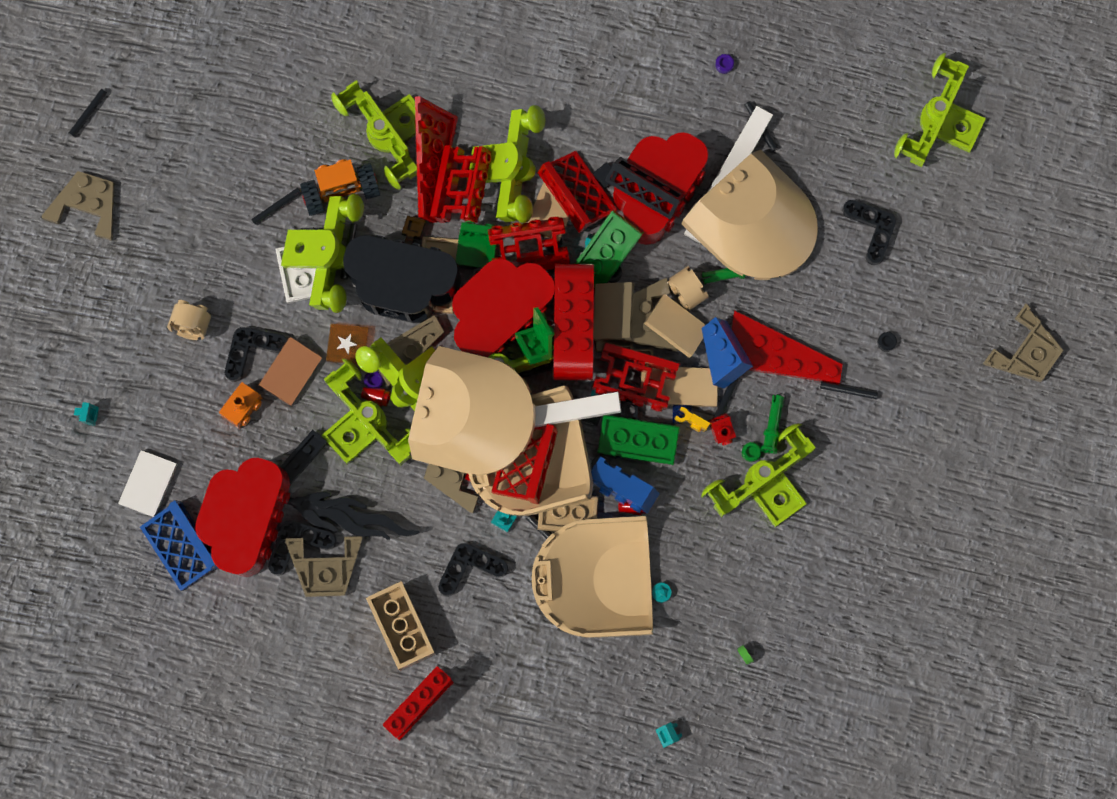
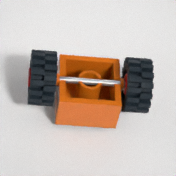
[300,159,380,216]

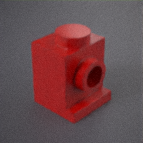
[708,414,736,445]

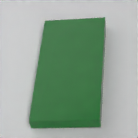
[574,210,644,289]
[597,415,680,465]

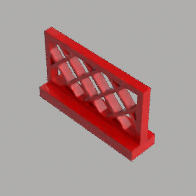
[538,151,617,233]
[491,424,558,504]

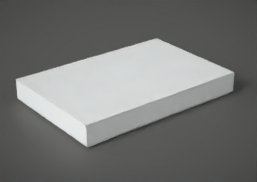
[275,245,316,304]
[118,450,177,517]

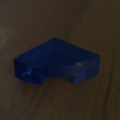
[672,405,692,425]

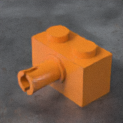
[219,382,263,429]

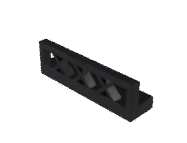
[605,157,685,219]

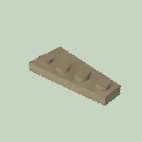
[378,315,444,387]

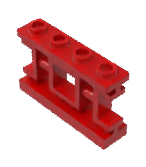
[430,145,492,223]
[488,216,570,270]
[592,343,679,412]
[383,666,454,741]

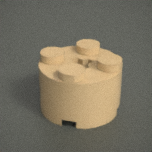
[668,266,709,310]
[167,300,211,340]

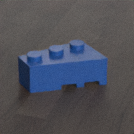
[701,317,753,389]
[591,456,659,514]

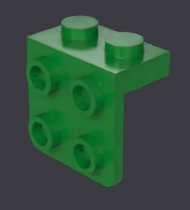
[455,221,496,268]
[515,307,554,365]

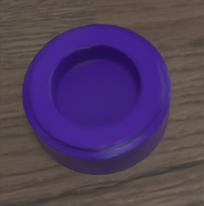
[715,54,734,74]
[364,371,383,388]

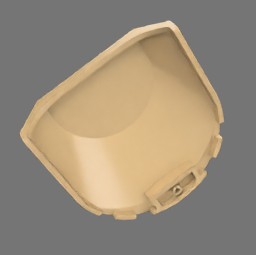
[682,150,818,280]
[408,346,536,475]
[469,386,594,516]
[532,516,653,638]

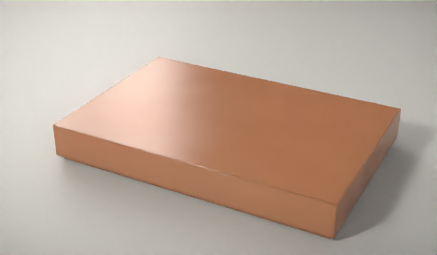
[259,337,322,406]

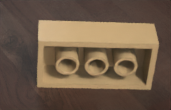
[366,581,436,671]

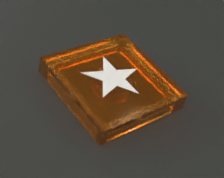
[326,324,369,365]

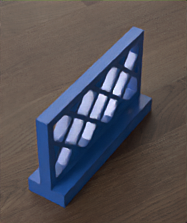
[140,500,218,591]

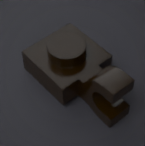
[402,215,426,245]

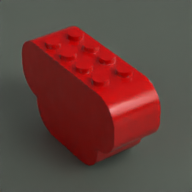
[613,132,708,245]
[452,259,555,358]
[554,264,594,380]
[195,458,290,577]

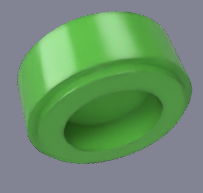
[737,645,754,665]

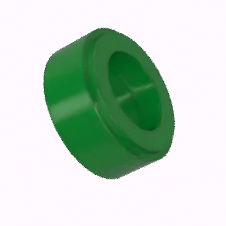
[741,442,761,462]

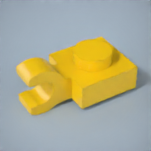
[675,407,710,432]

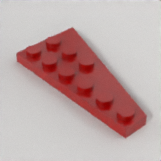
[415,96,458,223]
[731,310,842,384]

